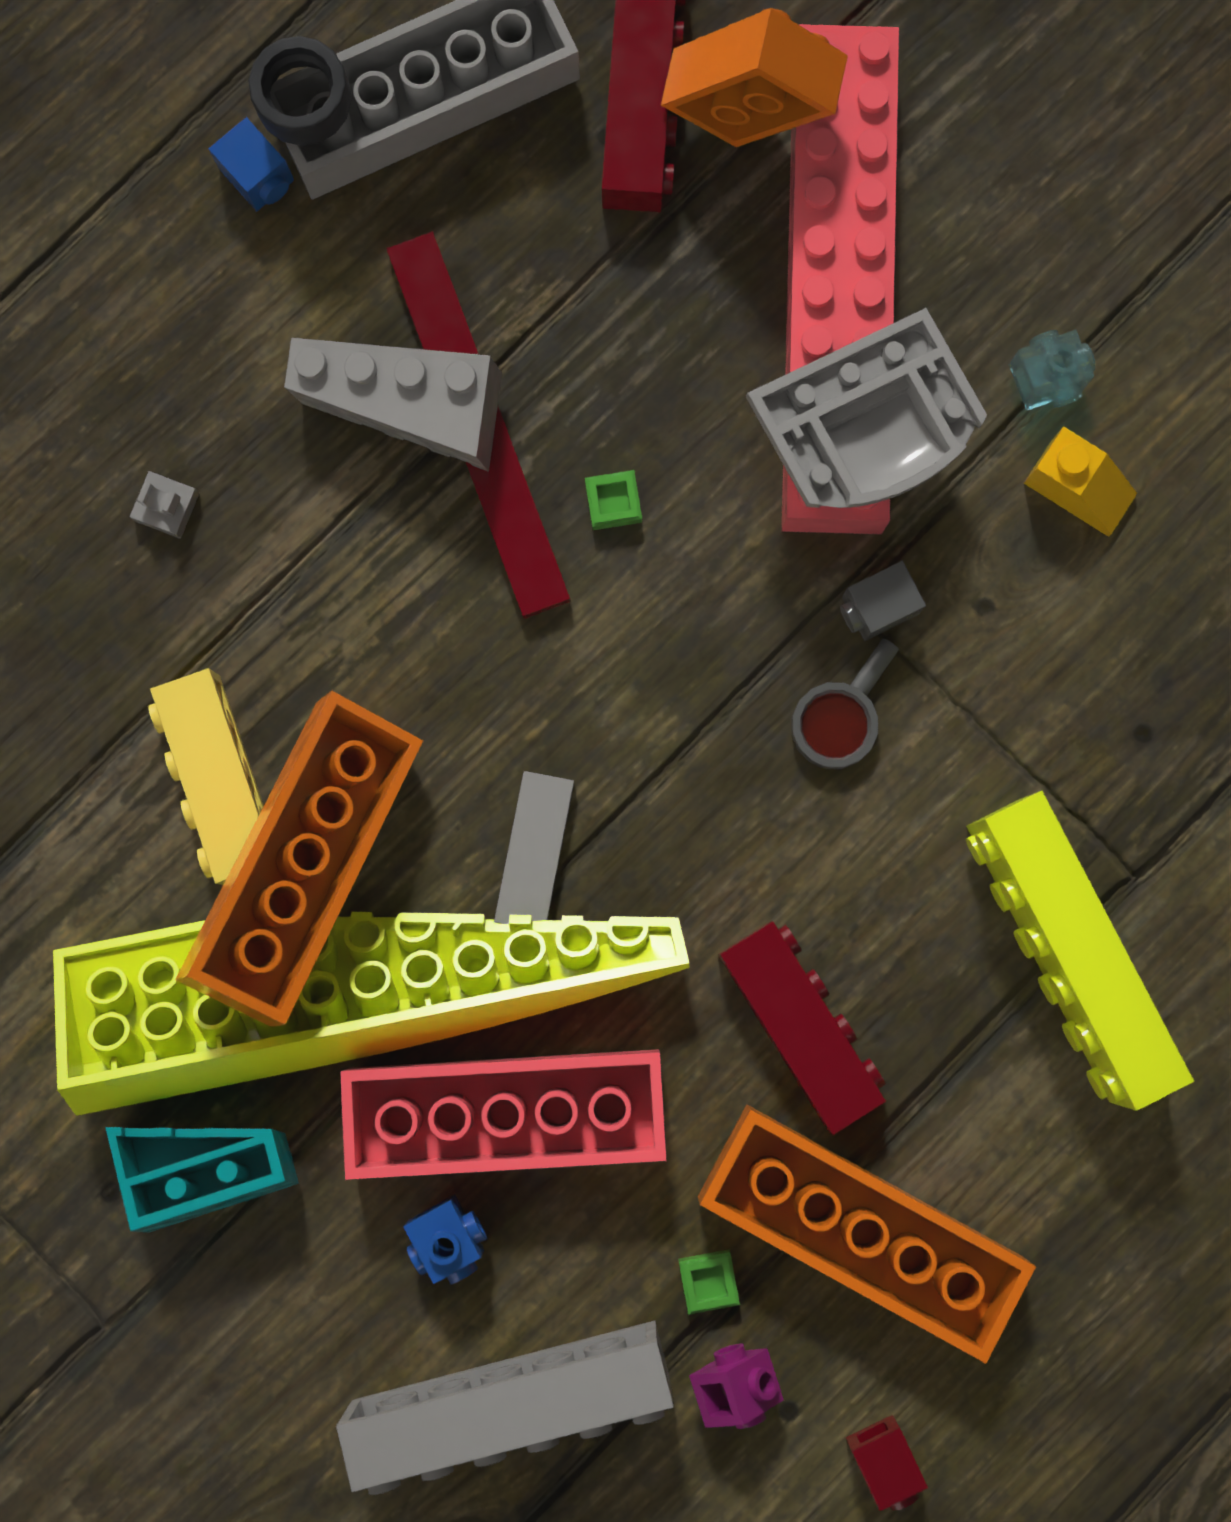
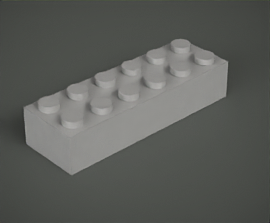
[270,0,580,200]
[336,1320,673,1495]

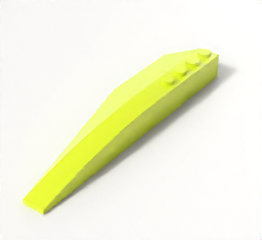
[53,912,690,1116]

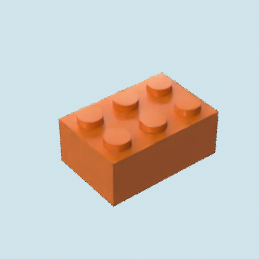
[661,8,848,147]

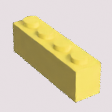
[148,668,264,885]

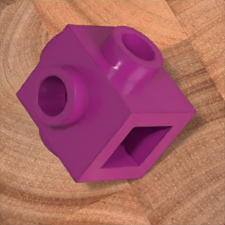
[689,1343,784,1429]

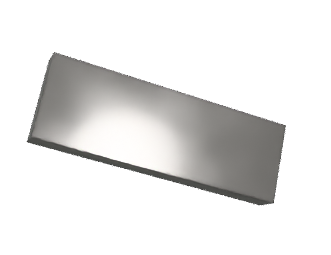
[494,771,574,924]

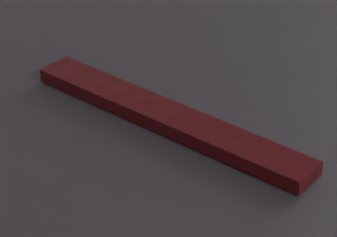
[386,231,571,619]

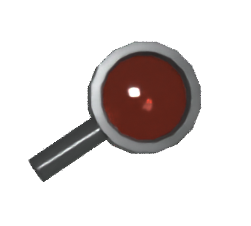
[791,639,899,769]

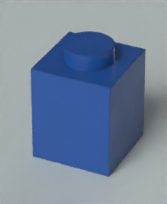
[208,117,294,211]

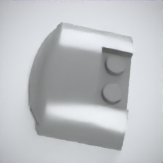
[746,308,987,508]

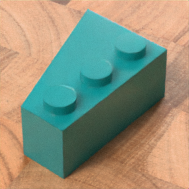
[105,1127,299,1233]

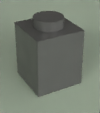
[840,560,926,641]

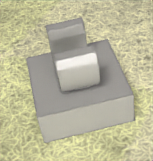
[130,471,200,539]

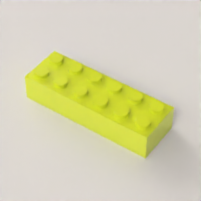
[966,791,1194,1111]

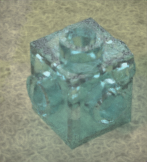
[1009,330,1095,411]

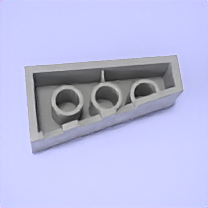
[284,338,502,472]

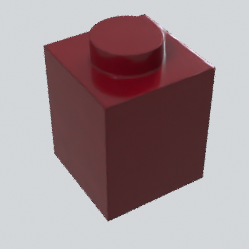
[845,1415,928,1511]

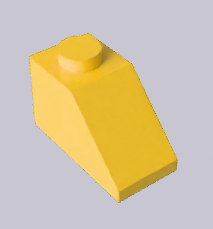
[1024,426,1138,537]

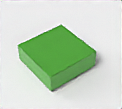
[585,470,642,530]
[678,1249,740,1315]

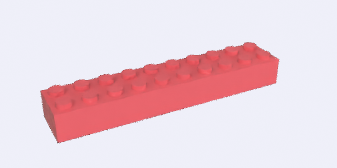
[782,24,899,534]

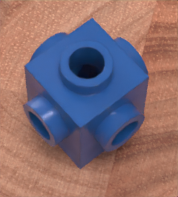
[403,1194,487,1284]

